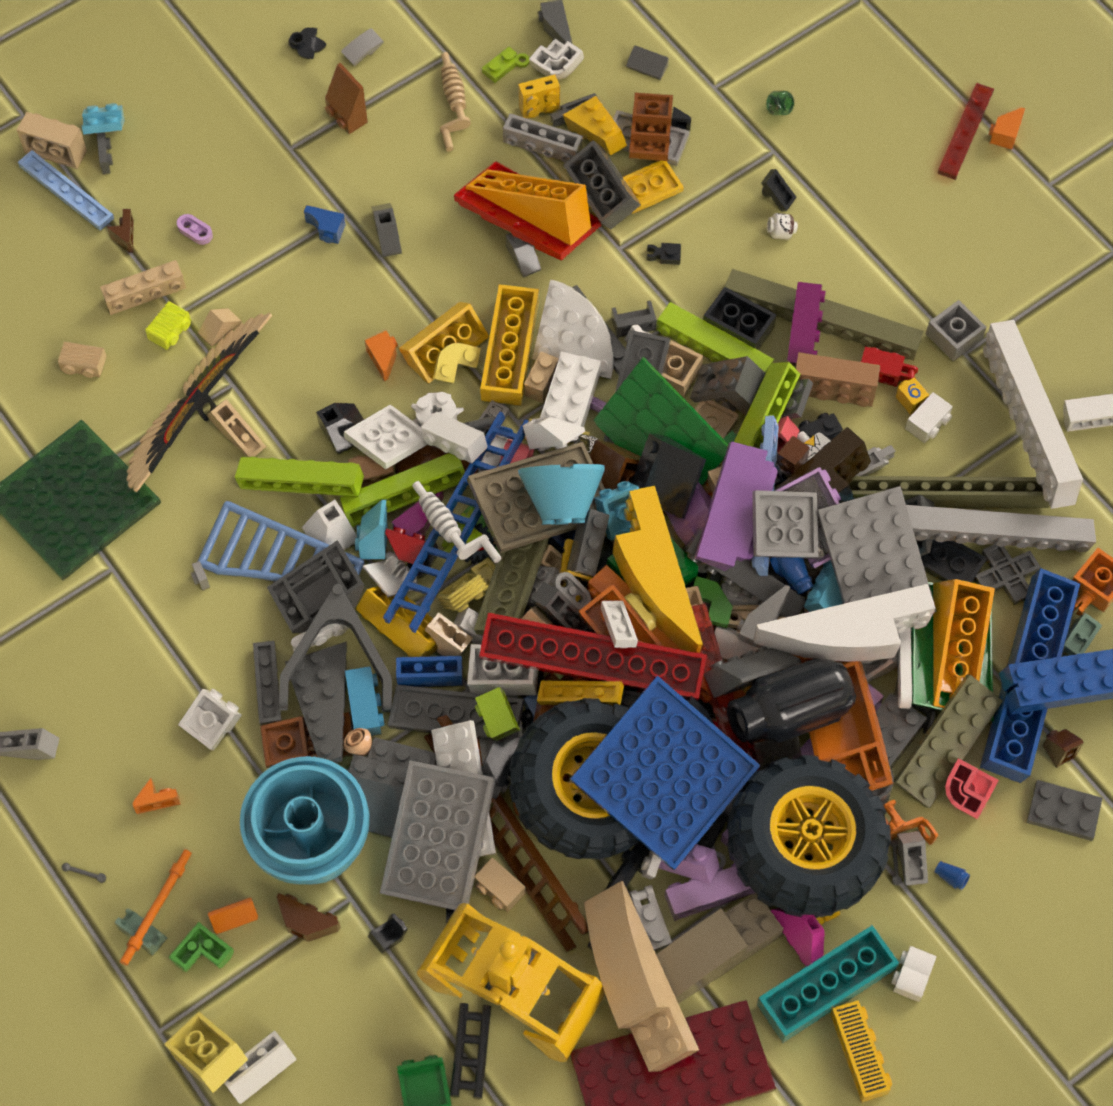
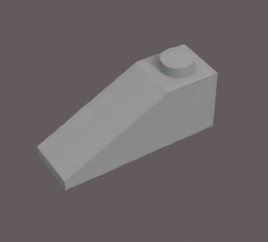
[737,585,790,649]
[0,728,59,760]

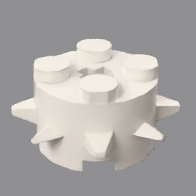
[411,392,464,427]

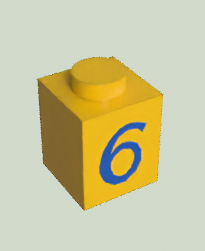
[896,377,929,415]

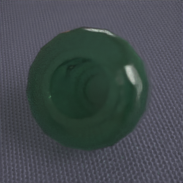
[766,90,795,116]

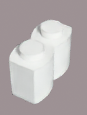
[891,946,936,1002]

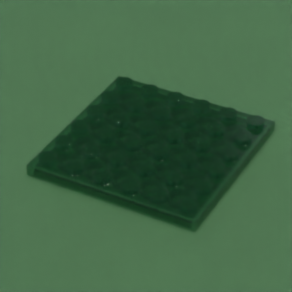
[0,419,161,581]

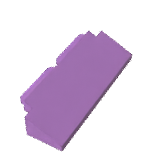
[694,442,777,571]

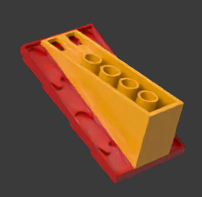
[454,161,602,261]

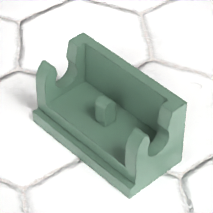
[1062,613,1102,655]
[114,908,168,956]

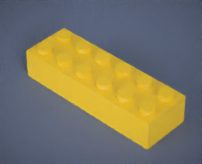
[480,284,539,406]

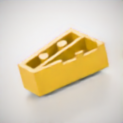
[563,96,627,155]

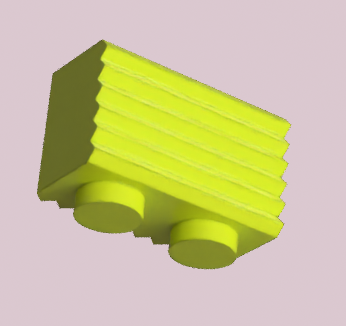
[145,301,191,350]

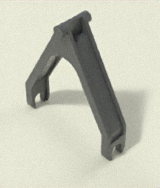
[279,584,392,712]

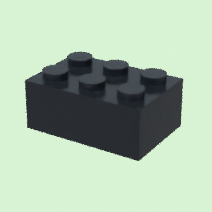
[703,287,777,350]

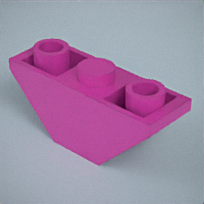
[771,908,825,967]

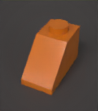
[988,107,1025,150]
[365,331,398,381]

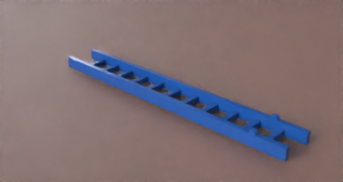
[383,411,529,633]

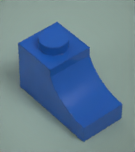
[304,205,346,244]

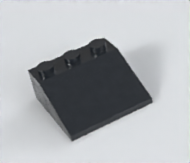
[631,433,706,519]

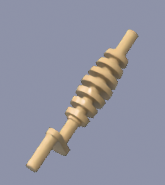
[440,52,471,152]

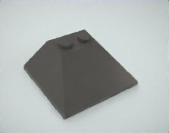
[267,540,365,634]

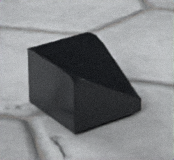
[671,107,692,131]

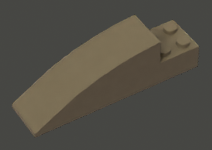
[605,893,783,1034]

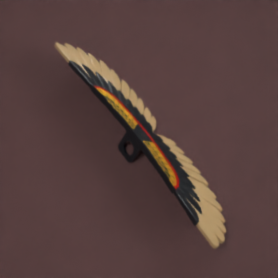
[126,313,272,492]

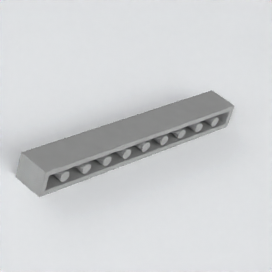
[906,505,1096,552]

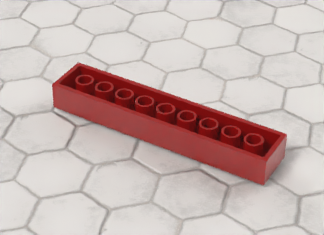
[479,613,707,701]

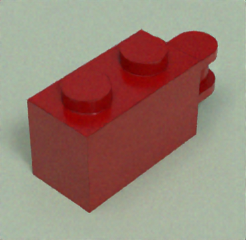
[861,346,918,387]

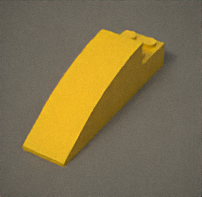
[613,486,703,653]

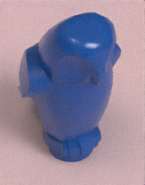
[770,557,814,595]

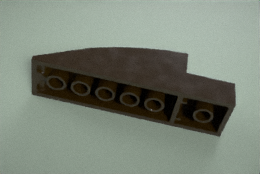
[774,427,871,529]

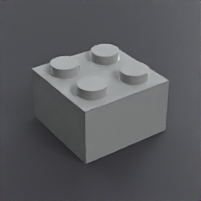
[926,300,986,361]

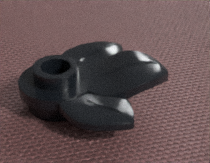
[288,27,326,59]

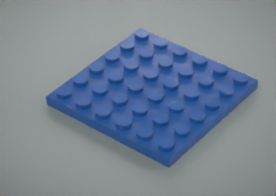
[569,676,760,870]

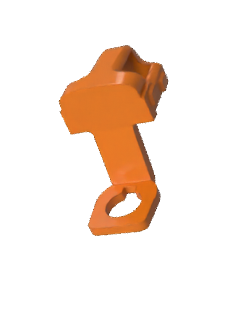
[883,799,938,845]

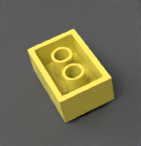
[164,1012,248,1093]

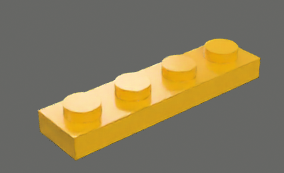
[537,681,624,705]

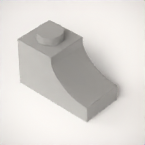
[897,831,928,886]

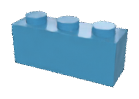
[345,666,385,736]

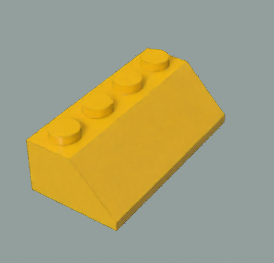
[398,302,490,384]
[356,586,438,657]

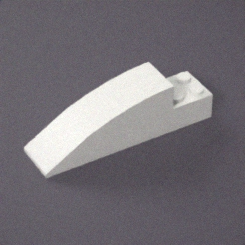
[753,584,936,661]

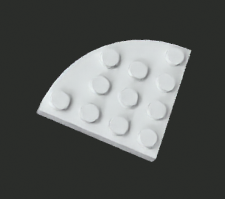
[532,280,614,379]

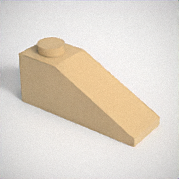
[206,399,266,457]

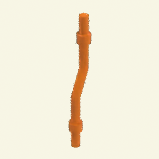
[120,849,192,966]

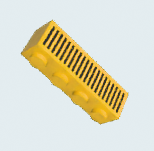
[830,1000,892,1103]

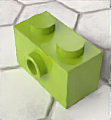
[475,687,520,741]

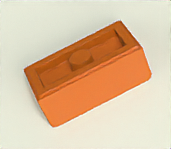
[208,897,258,934]

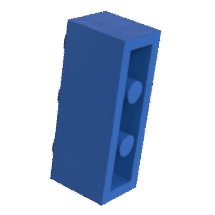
[396,656,463,687]

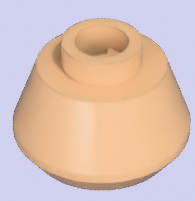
[344,728,372,756]

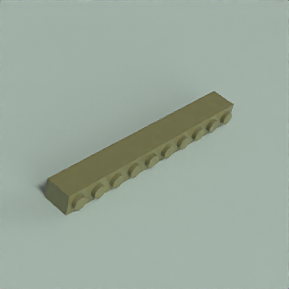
[725,269,924,361]
[849,476,1049,508]

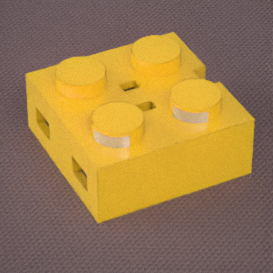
[518,74,560,118]

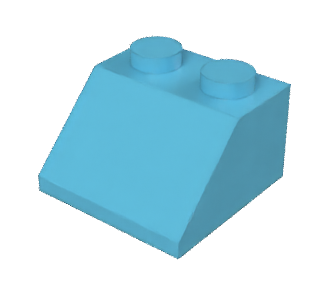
[355,500,388,559]

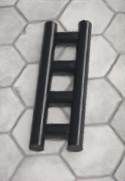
[450,1003,492,1099]

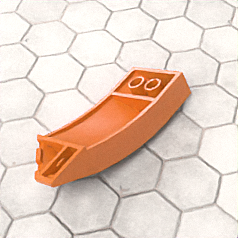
[792,654,893,791]

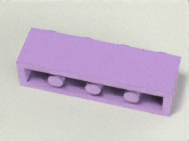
[665,863,755,921]

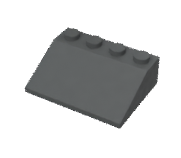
[348,754,408,838]

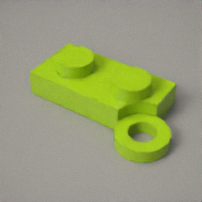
[482,46,530,83]

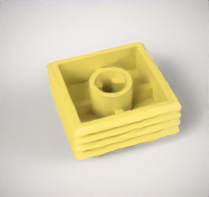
[436,573,488,613]

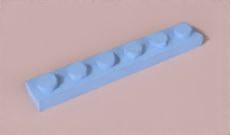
[18,150,114,231]

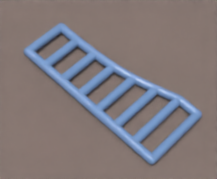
[197,501,364,582]

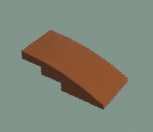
[629,92,673,161]
[260,712,353,768]

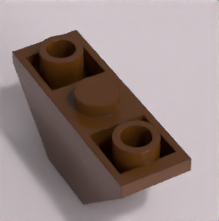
[276,893,341,942]

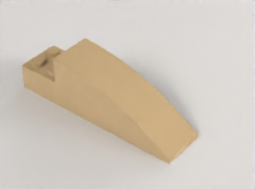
[584,881,699,1072]

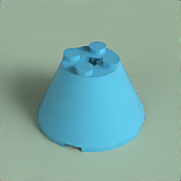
[518,464,605,525]

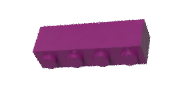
[787,282,826,366]

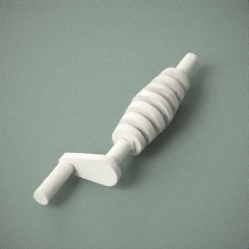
[412,481,501,563]

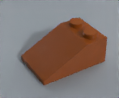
[325,63,368,134]

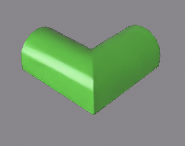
[168,922,234,973]

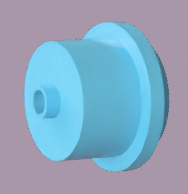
[240,756,370,885]

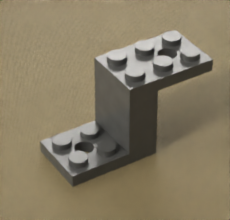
[690,356,813,419]

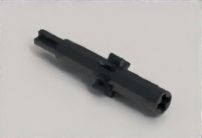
[604,842,650,891]

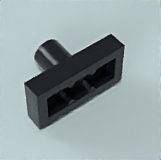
[761,169,797,211]

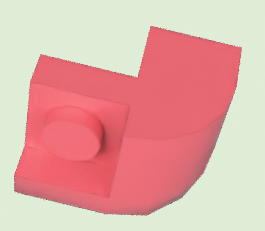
[945,758,999,819]

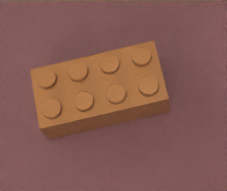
[796,352,880,407]

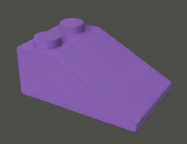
[666,482,712,545]

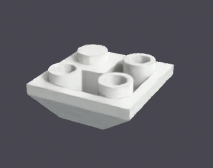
[523,417,585,451]
[302,500,357,550]

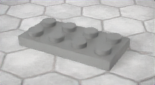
[613,110,690,166]

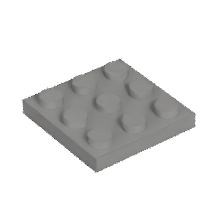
[752,490,818,559]

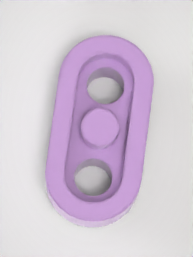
[177,214,213,245]

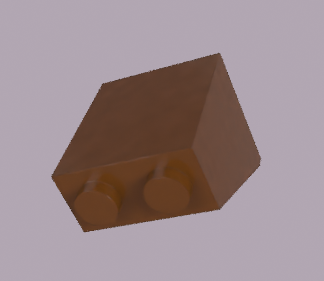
[590,439,641,490]

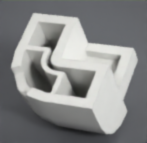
[529,39,584,80]

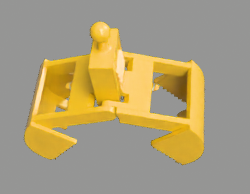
[417,903,605,1062]

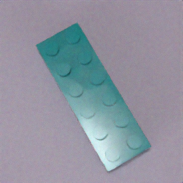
[756,925,899,1043]

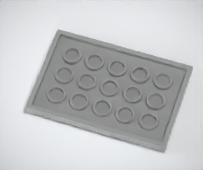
[817,486,936,612]
[380,760,496,910]

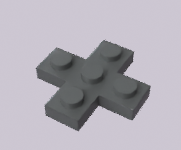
[974,544,1041,605]

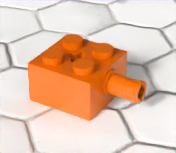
[1072,548,1113,616]

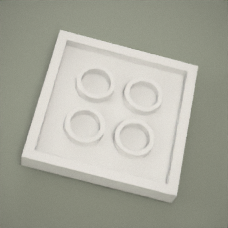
[344,405,427,469]

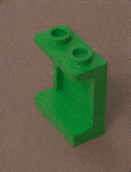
[397,1055,452,1106]

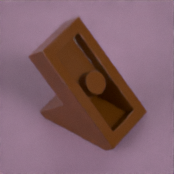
[107,209,134,253]

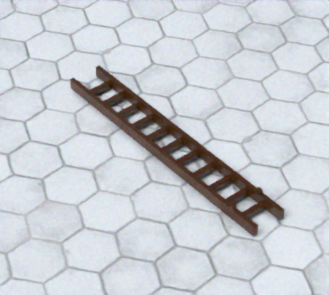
[424,715,589,952]

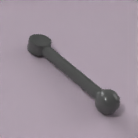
[890,839,902,886]
[61,863,107,883]

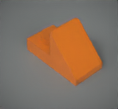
[133,778,181,814]

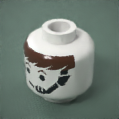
[767,213,797,240]

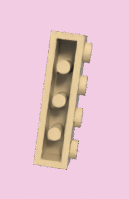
[100,260,186,315]

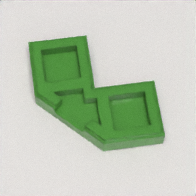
[693,576,733,628]

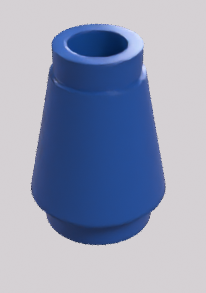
[935,861,970,890]

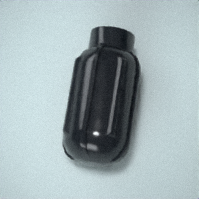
[727,658,856,743]

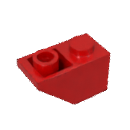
[385,526,426,565]

